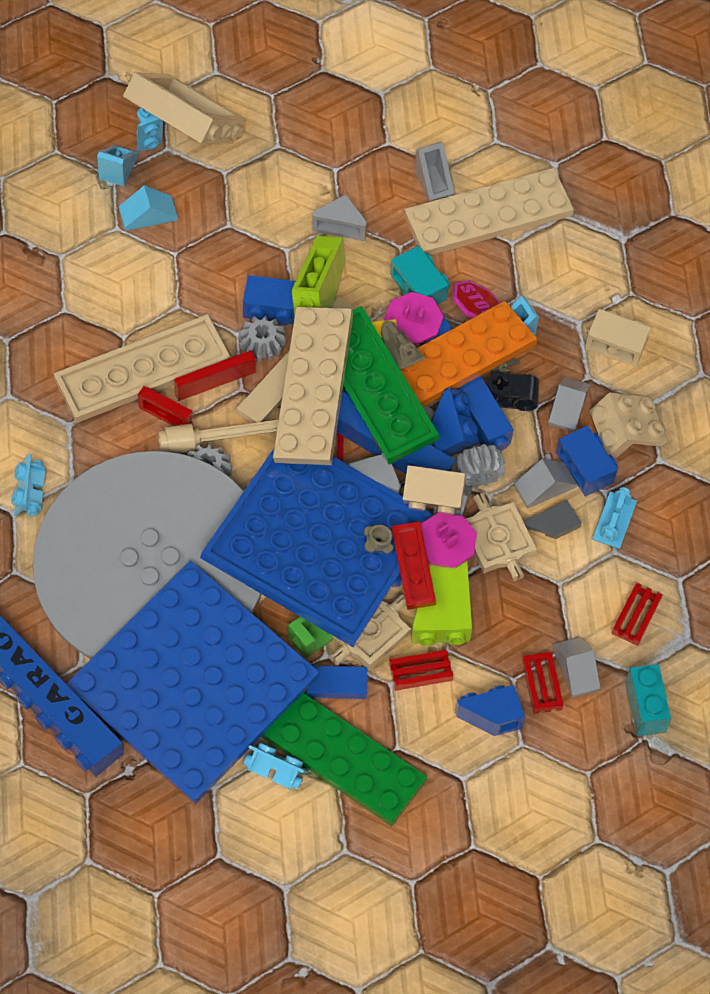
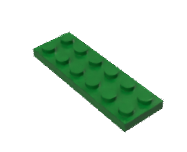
[343,306,440,465]
[261,693,427,827]

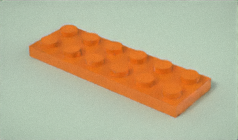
[401,301,537,407]

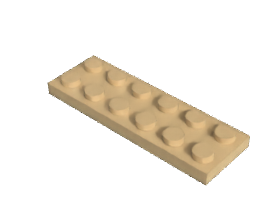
[404,168,574,256]
[273,307,353,465]
[53,314,231,423]

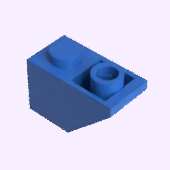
[432,388,479,456]
[455,685,525,736]

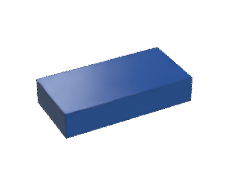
[307,666,367,699]

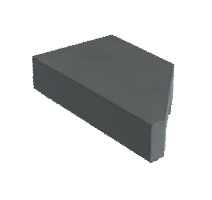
[523,500,582,539]

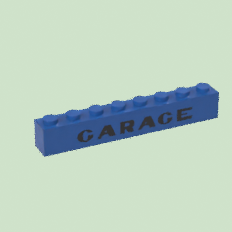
[0,616,123,777]

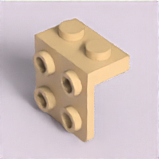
[590,392,668,459]

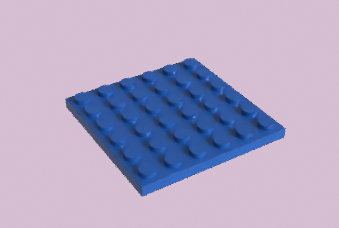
[200,449,434,647]
[66,560,320,805]

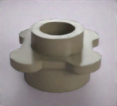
[364,525,393,554]

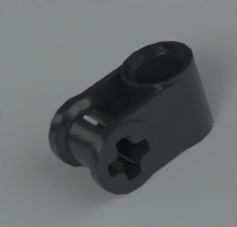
[487,372,539,411]

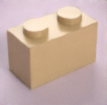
[585,309,651,368]
[402,465,466,515]

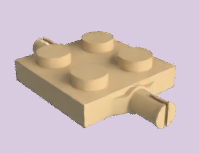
[466,493,537,581]
[329,594,411,670]

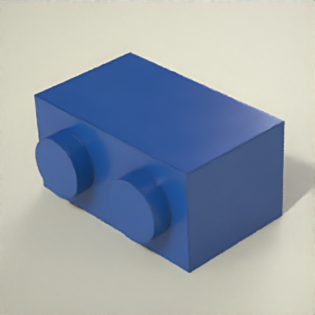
[243,275,295,325]
[556,425,618,497]

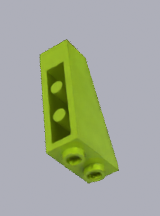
[292,236,345,315]
[411,561,472,646]

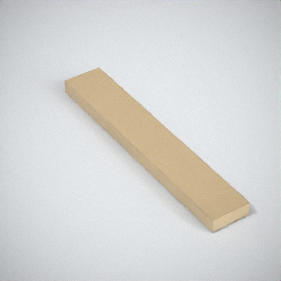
[236,297,356,423]

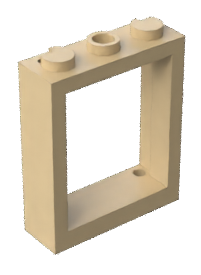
[123,72,245,143]

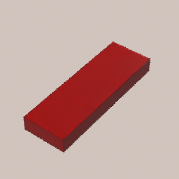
[174,351,256,401]
[392,521,436,610]

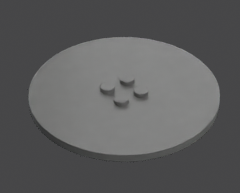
[33,451,262,659]

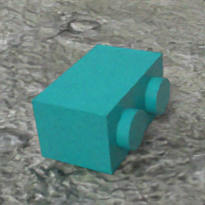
[390,246,450,305]
[625,664,671,736]

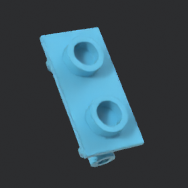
[136,108,163,152]
[11,454,46,517]
[593,487,637,549]
[243,743,309,790]

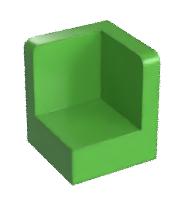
[288,617,333,659]

